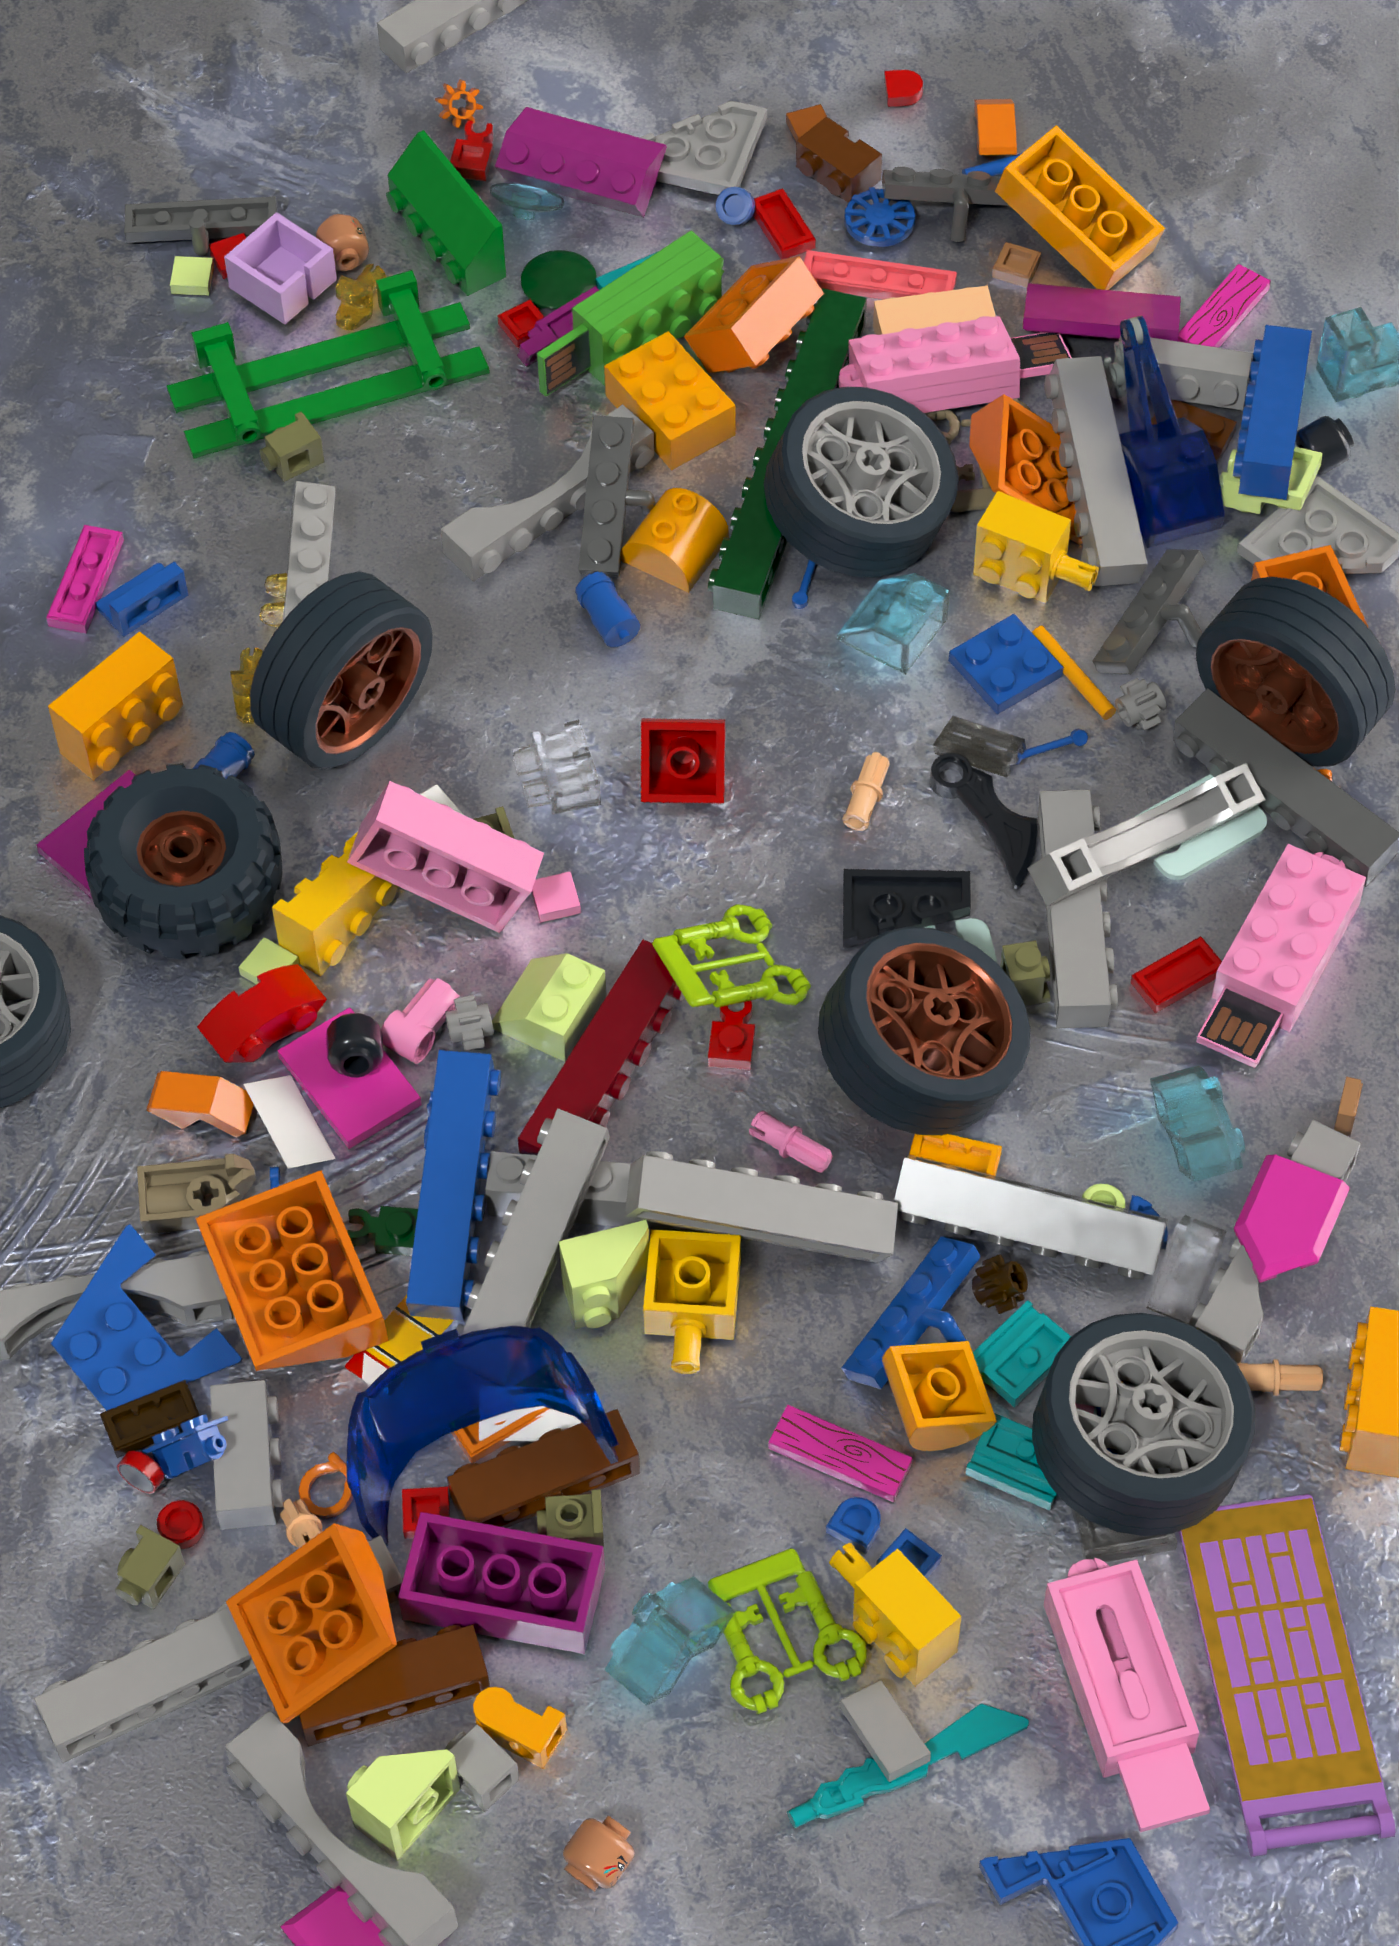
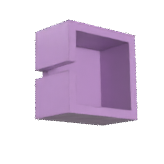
[224,212,337,324]

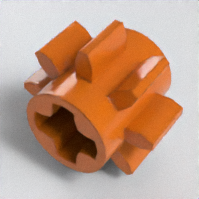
[435,79,483,128]

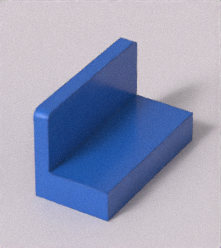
[96,562,189,637]

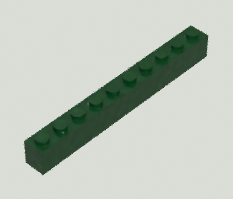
[707,288,867,620]

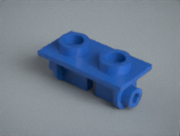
[140,1414,229,1479]

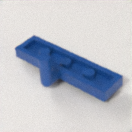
[841,1236,981,1389]

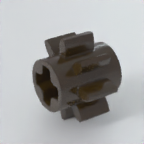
[972,1254,1028,1314]

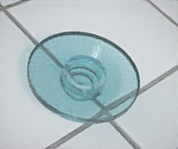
[489,183,564,220]

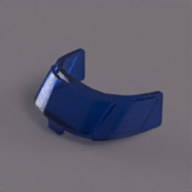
[346,1326,619,1546]

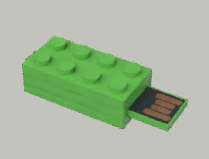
[537,231,724,397]

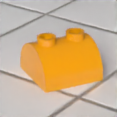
[621,488,729,593]
[882,1341,997,1451]

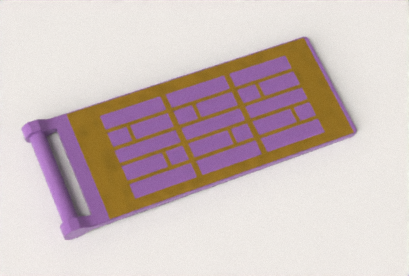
[1179,1494,1396,1857]

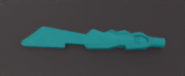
[787,1704,1029,1829]

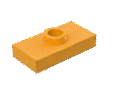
[909,1134,1002,1176]

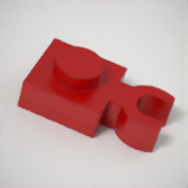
[450,120,494,181]
[708,1001,755,1070]

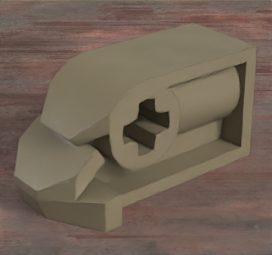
[137,1154,256,1234]

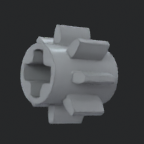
[1115,678,1167,731]
[445,995,494,1051]

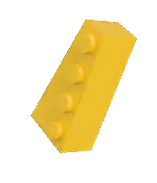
[272,832,399,977]

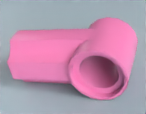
[381,978,459,1064]

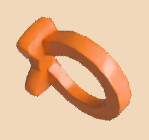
[299,1452,367,1519]

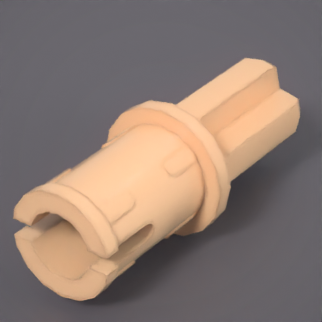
[842,752,890,831]
[1237,1359,1323,1396]
[280,1498,323,1549]

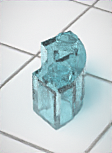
[1150,1065,1245,1182]

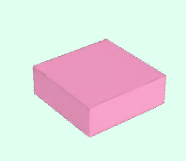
[531,871,581,923]

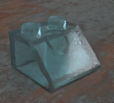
[837,573,950,675]

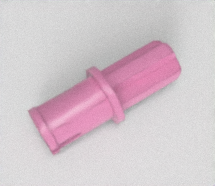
[749,1110,833,1173]

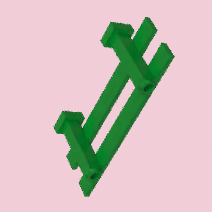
[167,270,490,459]

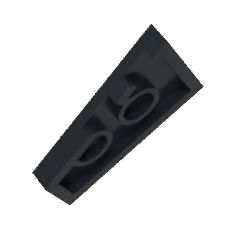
[843,869,971,949]

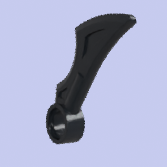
[930,753,1037,889]

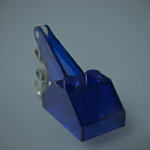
[1103,316,1225,548]

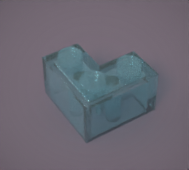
[1316,307,1399,402]
[605,1576,735,1706]

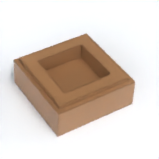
[992,242,1041,288]
[1334,1076,1363,1136]

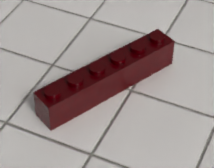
[518,939,685,1155]

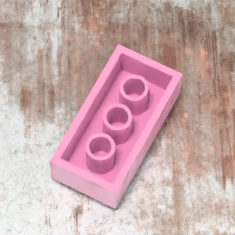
[347,781,544,933]

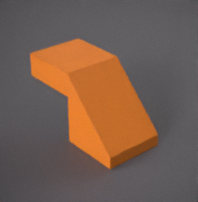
[974,99,1017,155]
[146,1071,254,1138]

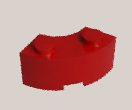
[197,964,327,1063]

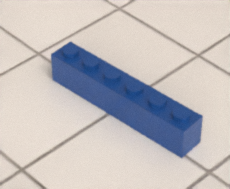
[1233,325,1312,500]
[406,1050,501,1321]

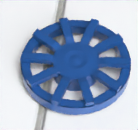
[844,187,915,247]

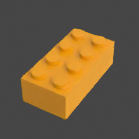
[995,125,1165,290]

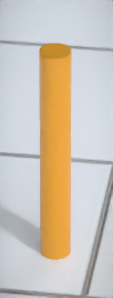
[1032,626,1116,720]

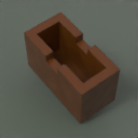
[796,116,882,203]

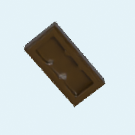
[100,1380,200,1458]

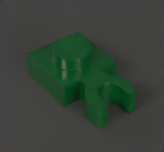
[347,1206,418,1256]

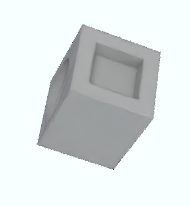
[445,1724,519,1812]

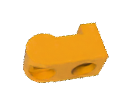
[473,1687,567,1769]

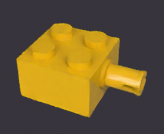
[973,491,1099,603]
[643,1229,741,1374]
[829,1543,961,1687]

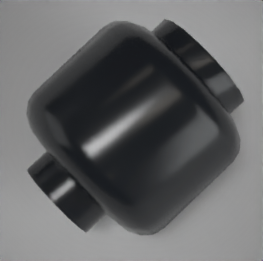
[1296,416,1354,475]
[326,1013,384,1078]

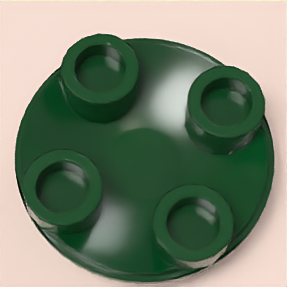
[521,250,597,310]

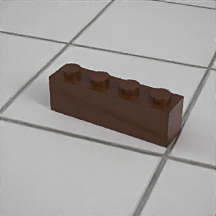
[447,1409,640,1528]
[299,1625,490,1747]

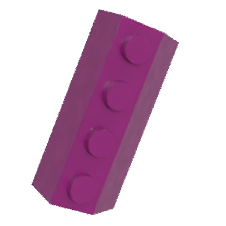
[495,107,667,218]

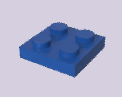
[948,614,1063,715]

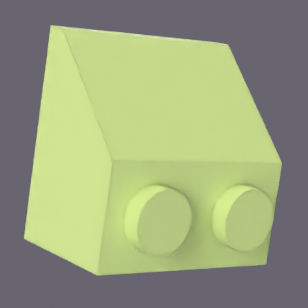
[492,953,607,1062]
[558,1220,649,1329]
[346,1749,460,1861]

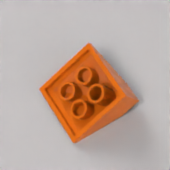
[969,394,1083,545]
[226,1523,397,1723]

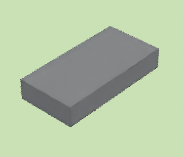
[840,1680,931,1782]

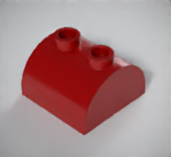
[641,718,726,803]

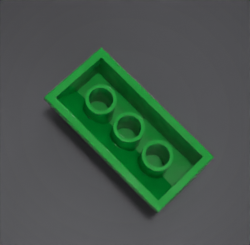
[386,130,506,296]

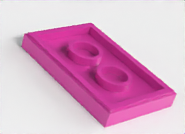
[277,1007,422,1149]

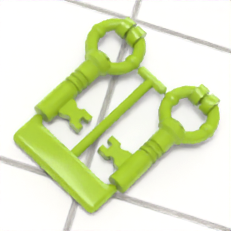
[652,904,811,1008]
[707,1548,867,1715]

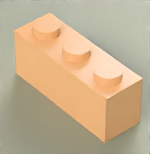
[873,285,996,335]

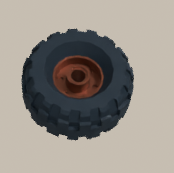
[84,763,282,959]

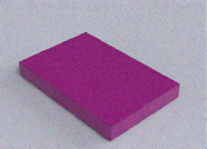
[36,770,135,900]

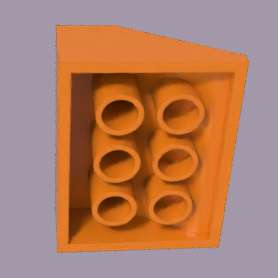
[195,1170,389,1371]

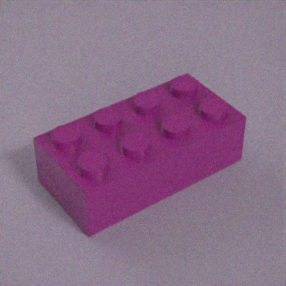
[398,1512,605,1654]

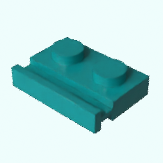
[973,1300,1071,1408]
[965,1413,1057,1511]

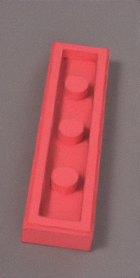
[804,250,957,300]

